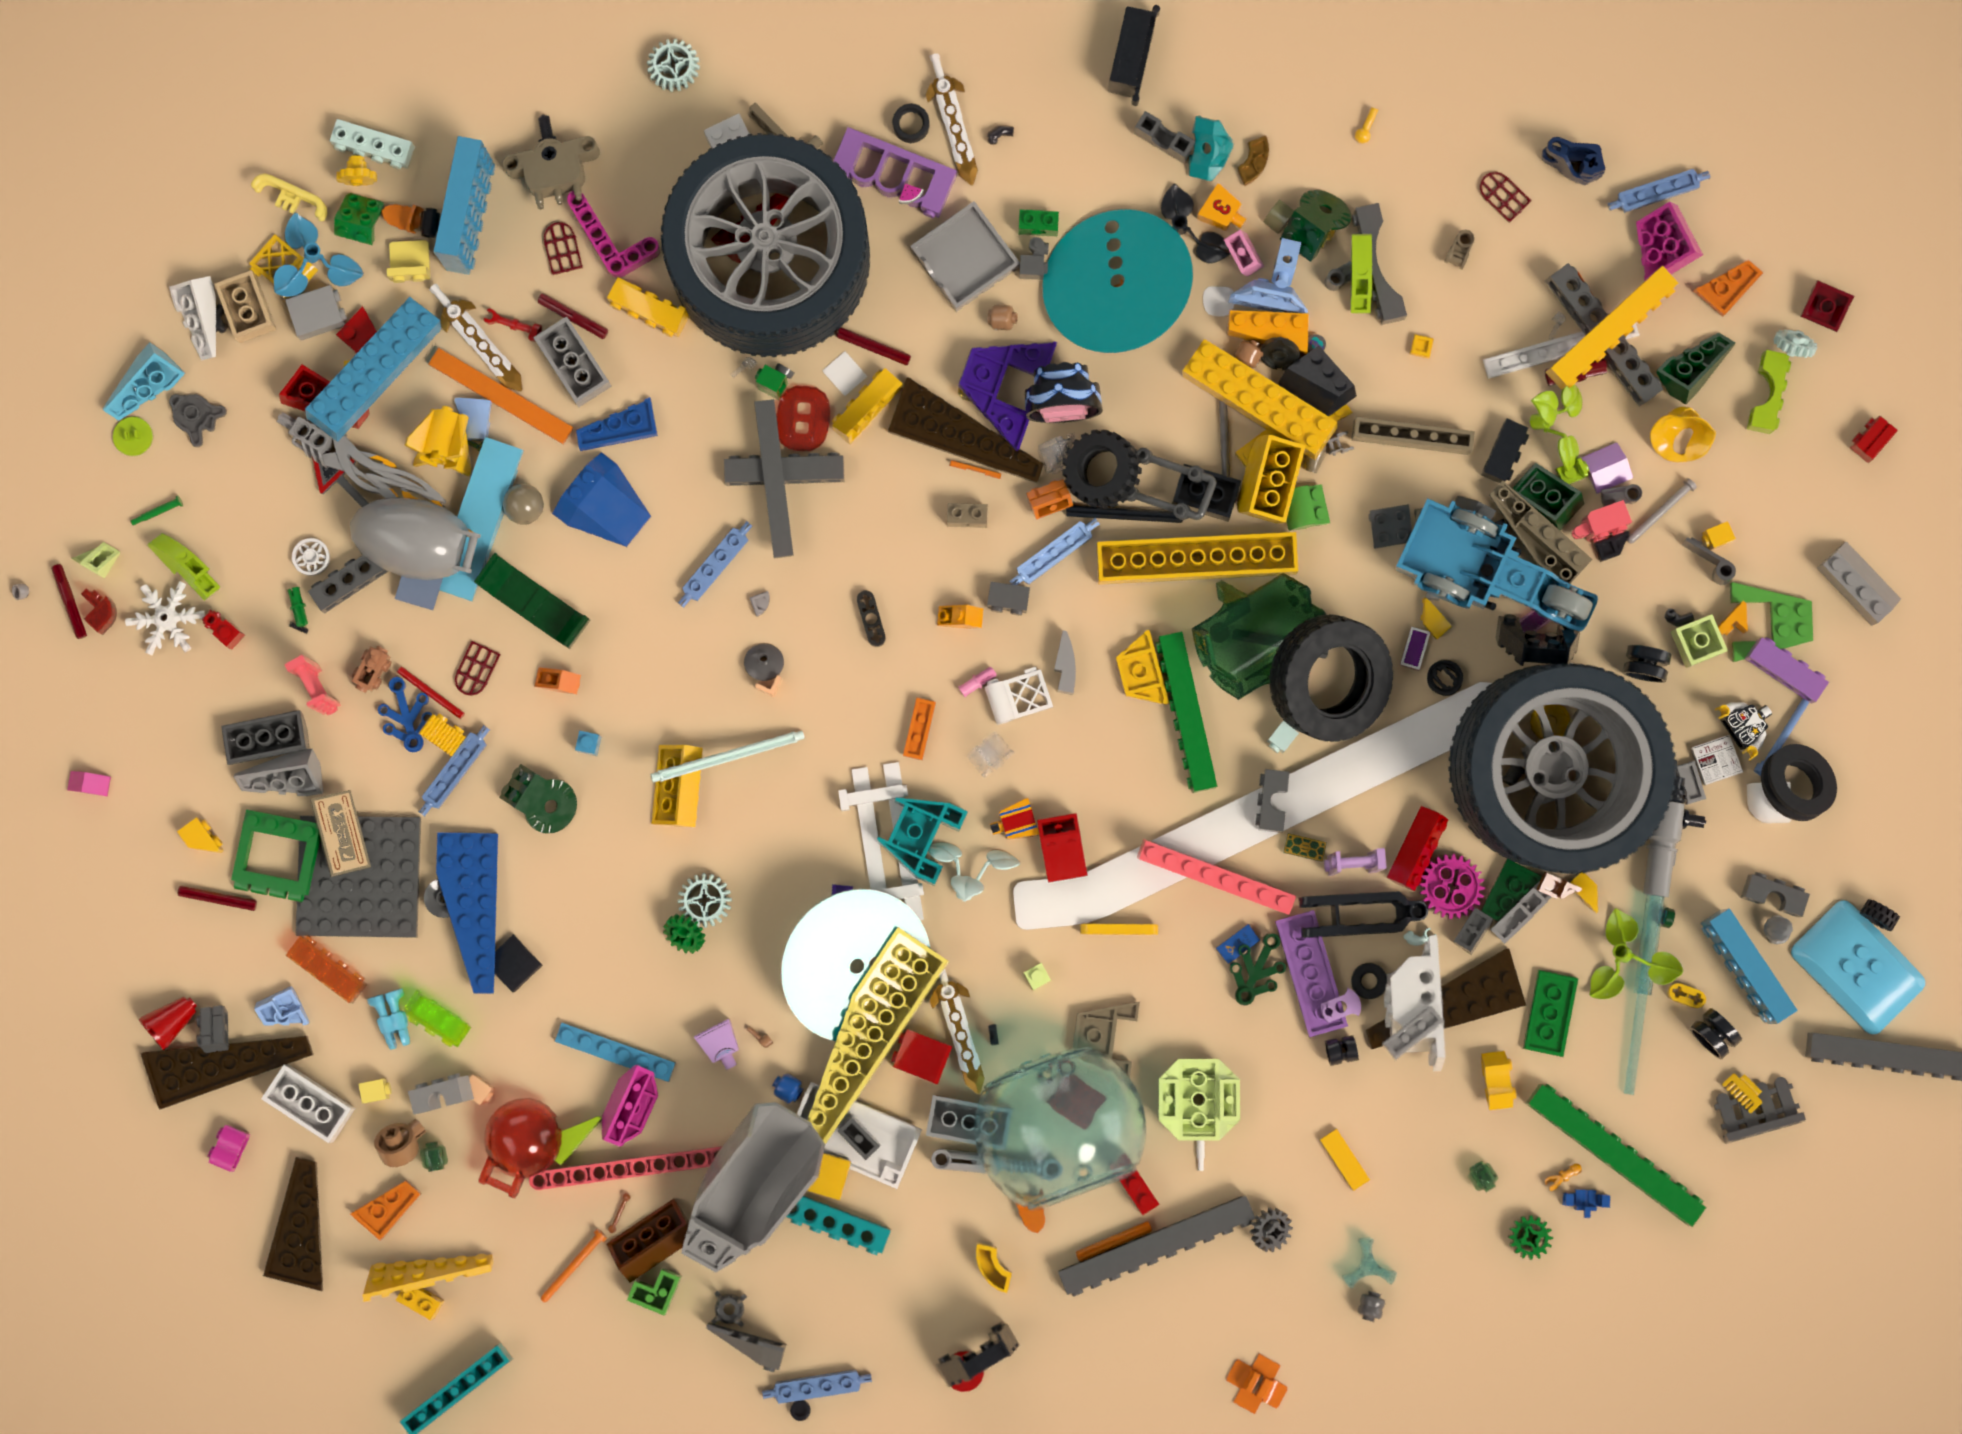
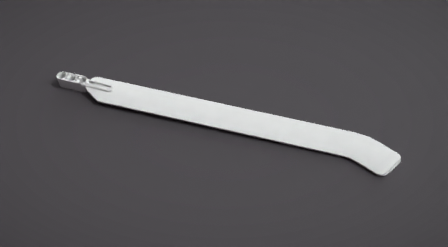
[1013,662,1573,930]

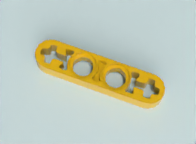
[1080,924,1158,935]

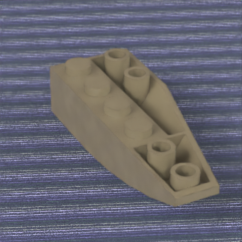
[1489,481,1593,584]

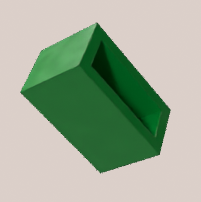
[755,364,788,400]

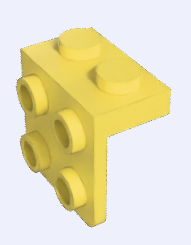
[387,240,430,283]

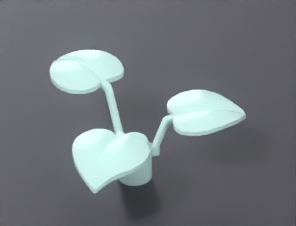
[928,842,1020,902]

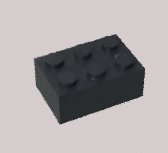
[1172,464,1241,522]

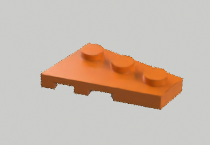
[1694,260,1763,317]
[350,1180,421,1241]

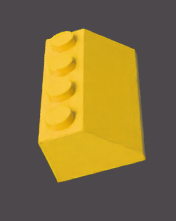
[651,745,703,827]

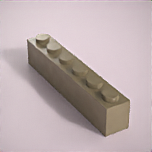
[1351,417,1475,455]

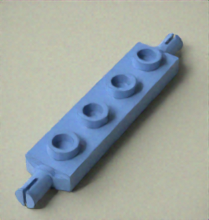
[1607,169,1710,213]
[677,521,753,608]
[418,725,490,816]
[762,1369,872,1404]

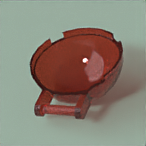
[478,1098,562,1199]

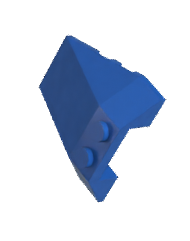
[552,452,651,547]

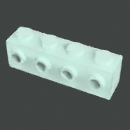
[330,119,415,169]

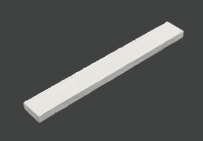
[1483,323,1639,379]

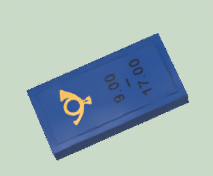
[1216,924,1260,964]

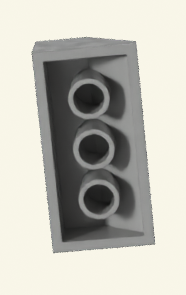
[1817,541,1901,626]
[926,1095,1013,1150]

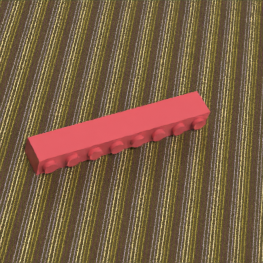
[1137,839,1296,915]

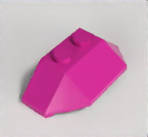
[602,1065,658,1147]

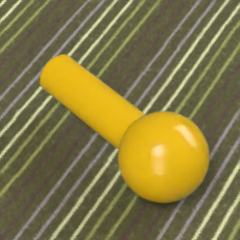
[1355,107,1378,144]

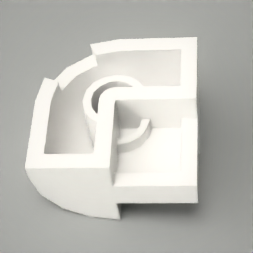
[1747,782,1792,824]

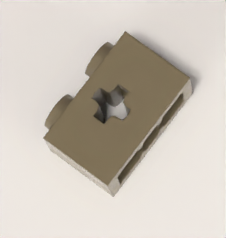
[947,503,988,528]

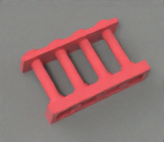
[284,655,341,716]

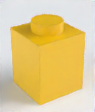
[1702,521,1736,550]

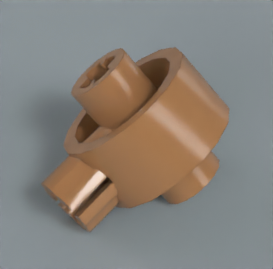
[374,1119,426,1167]

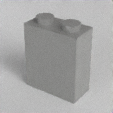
[285,285,347,341]

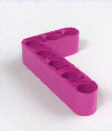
[567,191,660,278]

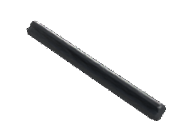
[1066,506,1183,523]

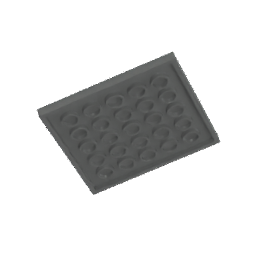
[296,816,421,938]

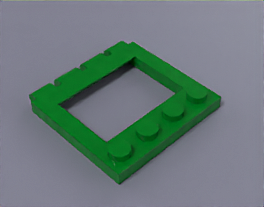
[231,809,320,902]

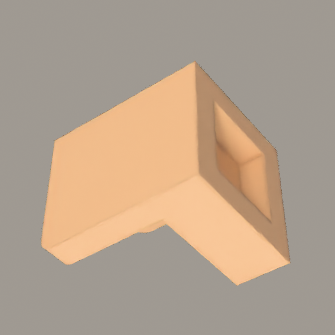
[755,675,782,697]

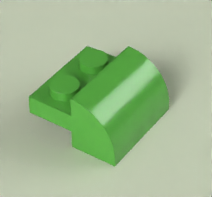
[1286,485,1330,531]

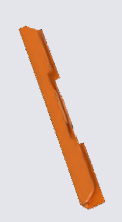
[950,460,1001,479]

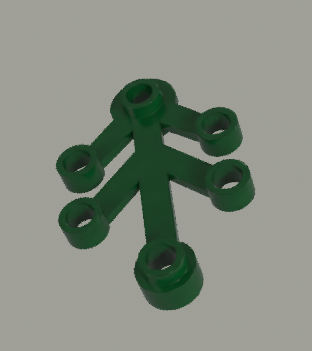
[1229,933,1286,1006]

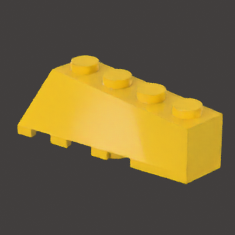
[607,278,689,337]
[832,368,903,444]

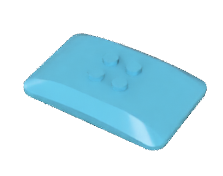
[1791,900,1925,1035]

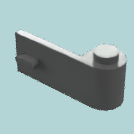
[1682,537,1736,585]

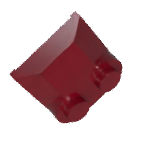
[1800,280,1854,332]

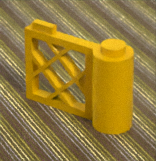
[249,234,318,299]

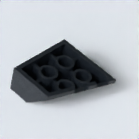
[1277,345,1357,417]

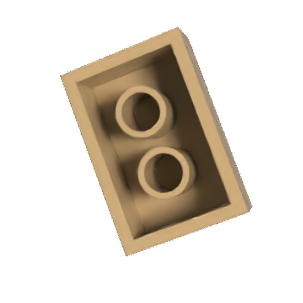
[215,270,277,343]

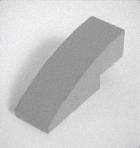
[1054,630,1076,695]

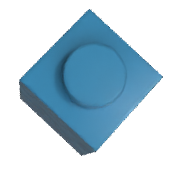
[575,731,602,756]

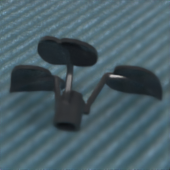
[1161,184,1231,264]

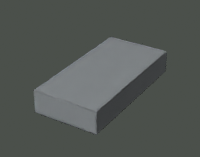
[1676,761,1706,805]

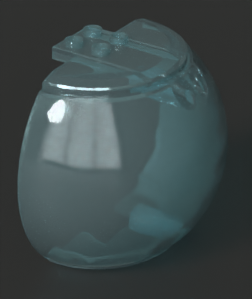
[974,1046,1147,1210]

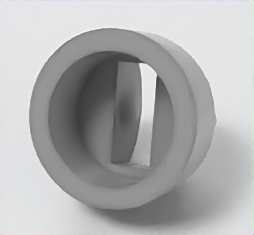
[12,584,30,600]

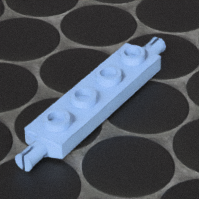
[1009,518,1100,585]

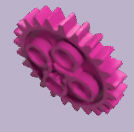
[1419,854,1485,919]

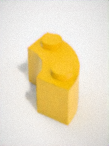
[1481,1051,1516,1110]
[976,1242,1012,1293]

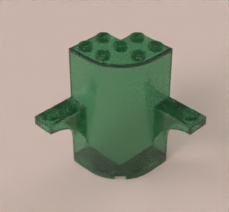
[1192,573,1326,700]

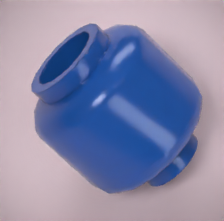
[772,1073,803,1103]

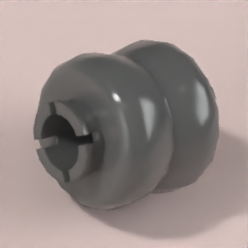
[1358,1291,1385,1322]

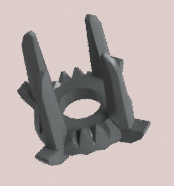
[711,1291,747,1327]

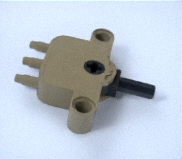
[503,115,600,210]

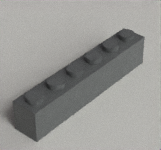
[724,452,845,486]

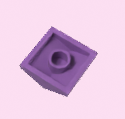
[1581,442,1633,494]

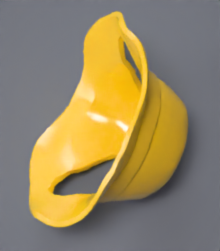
[1650,407,1716,462]

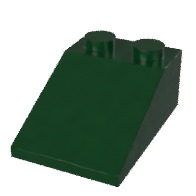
[1512,463,1585,531]

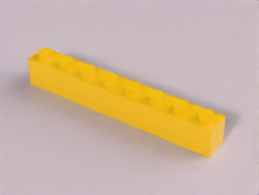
[1546,266,1678,390]

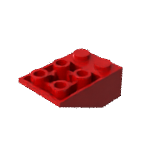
[1037,813,1088,883]

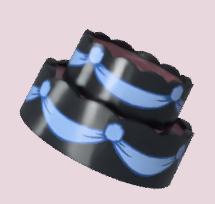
[1025,362,1103,423]

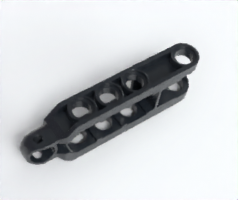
[1299,891,1428,938]

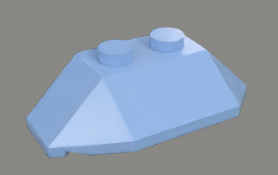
[1228,278,1308,313]

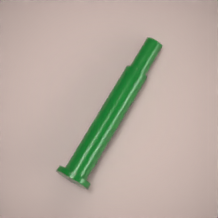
[130,495,183,526]

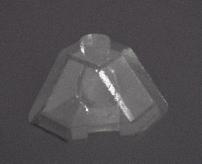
[1037,433,1075,474]

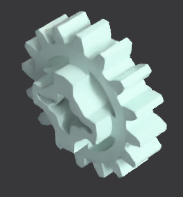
[1773,329,1817,358]

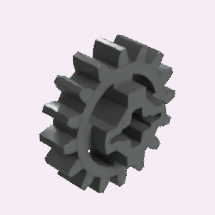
[1250,1208,1293,1252]

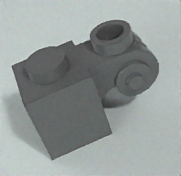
[1020,237,1049,280]

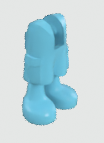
[367,988,410,1050]

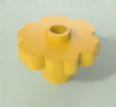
[336,155,377,186]

